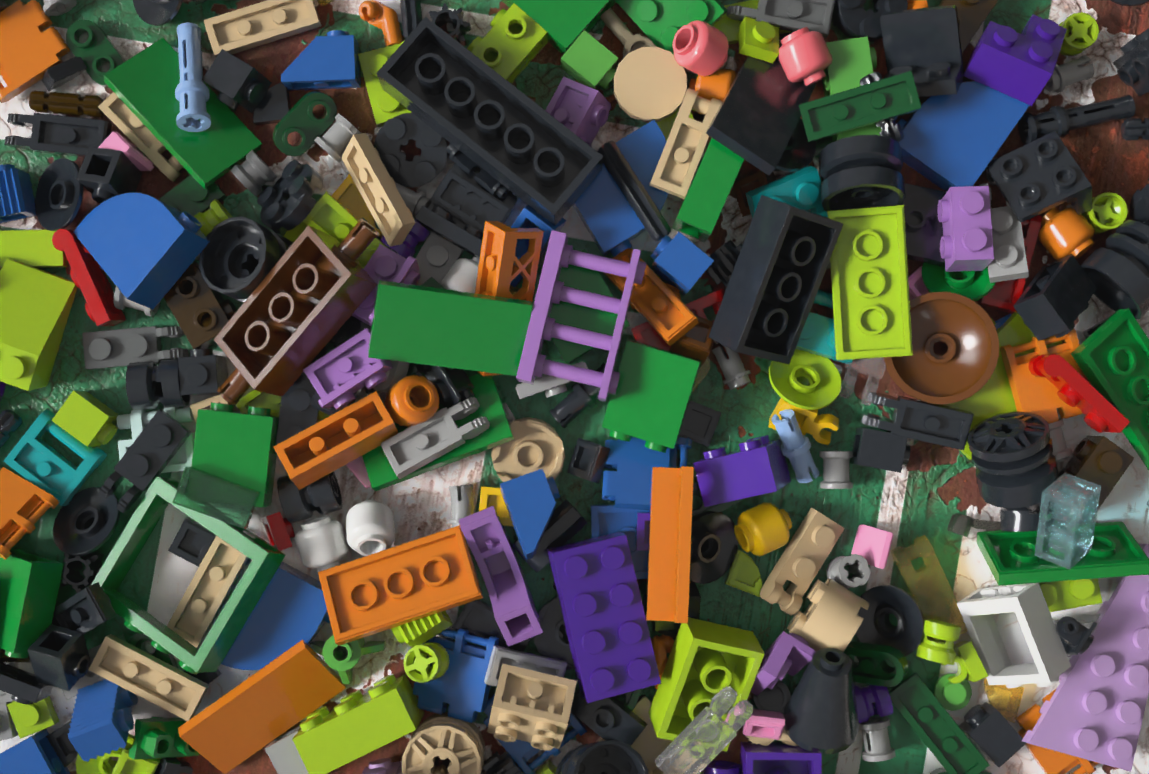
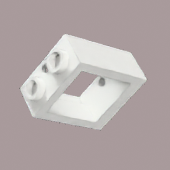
[957,583,1071,688]

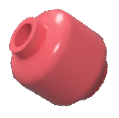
[672,20,729,76]
[778,27,833,87]

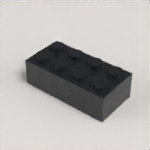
[709,195,844,365]

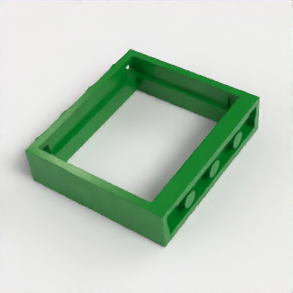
[91,476,286,675]

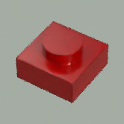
[261,511,295,551]

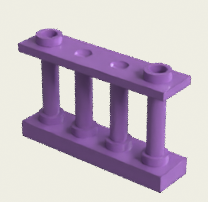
[516,230,646,402]

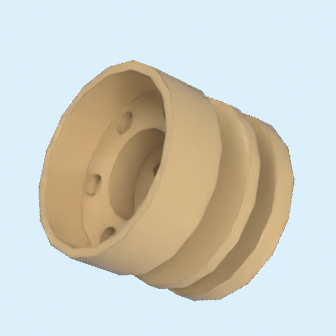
[402,712,485,774]

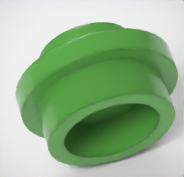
[934,673,972,711]

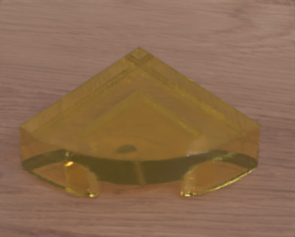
[984,677,1024,723]

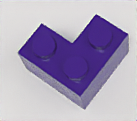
[963,14,1067,106]
[693,435,791,507]

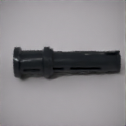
[1018,95,1136,145]

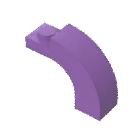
[459,506,543,646]

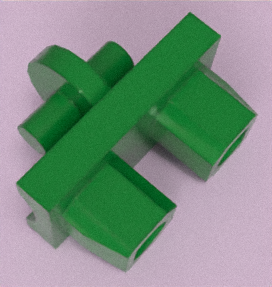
[128,716,199,760]

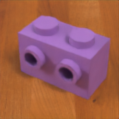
[937,186,994,272]

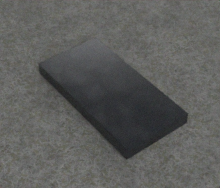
[706,47,817,175]

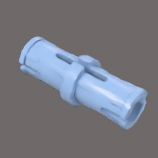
[771,409,819,483]

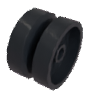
[818,135,906,212]

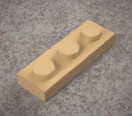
[203,0,322,57]
[341,133,416,247]
[167,536,248,648]
[88,634,210,721]

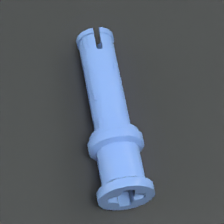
[175,22,211,132]

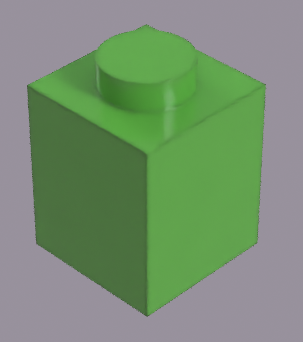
[561,30,619,90]

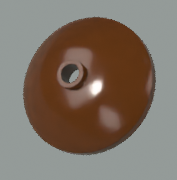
[884,292,999,404]

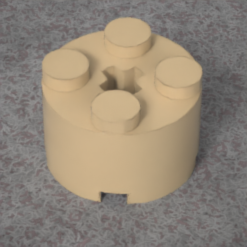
[787,578,869,652]

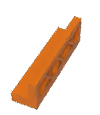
[475,221,544,376]
[646,466,694,624]

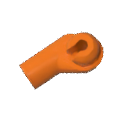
[651,635,674,689]

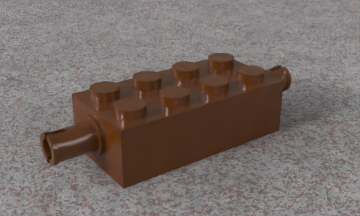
[214,219,379,405]

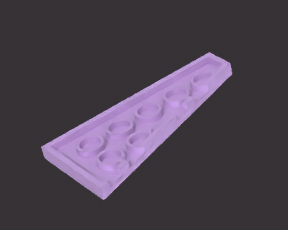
[1022,543,1149,772]

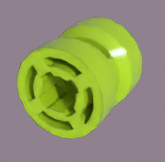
[1082,192,1128,234]
[916,618,961,665]

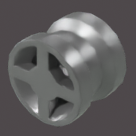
[230,150,278,197]

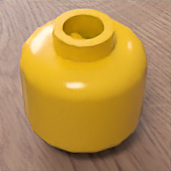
[734,502,792,557]

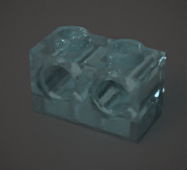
[1034,473,1101,570]

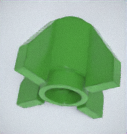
[310,635,385,684]

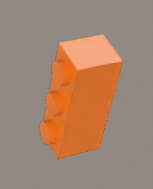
[274,391,398,490]

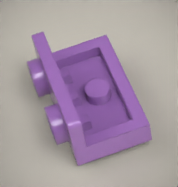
[303,328,393,410]

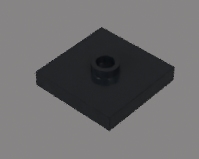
[902,183,946,266]

